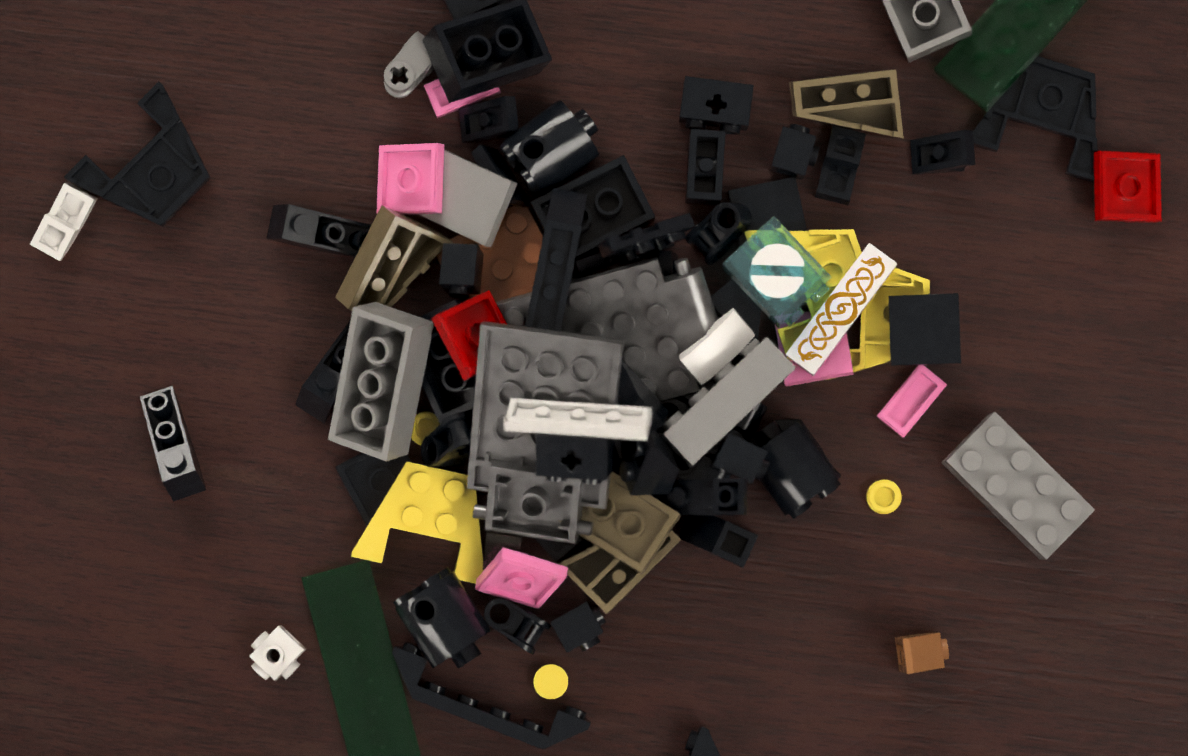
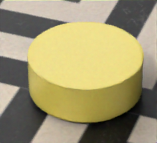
[411,412,440,446]
[866,480,902,514]
[534,664,568,699]

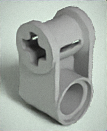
[384,31,434,98]

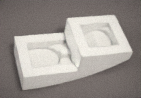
[30,182,98,261]
[679,308,755,385]

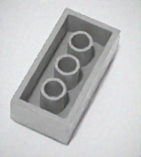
[881,0,972,63]
[328,302,434,461]
[662,337,796,468]
[941,412,1095,560]

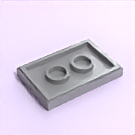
[419,149,518,248]

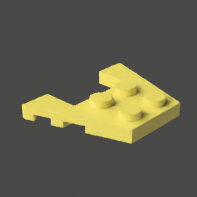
[745,229,876,360]
[826,268,930,380]
[351,461,484,584]

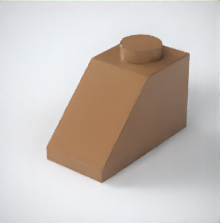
[895,632,949,674]

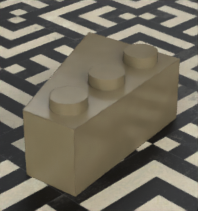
[789,69,904,139]
[335,205,453,311]
[558,531,681,614]

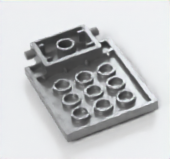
[496,257,722,401]
[467,321,624,544]

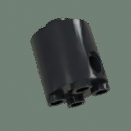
[499,100,599,199]
[751,419,841,519]
[393,567,492,669]

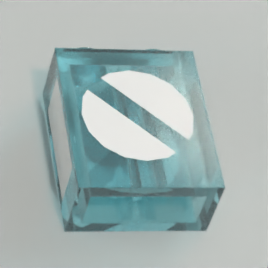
[722,216,831,328]

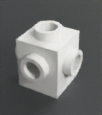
[249,625,306,681]

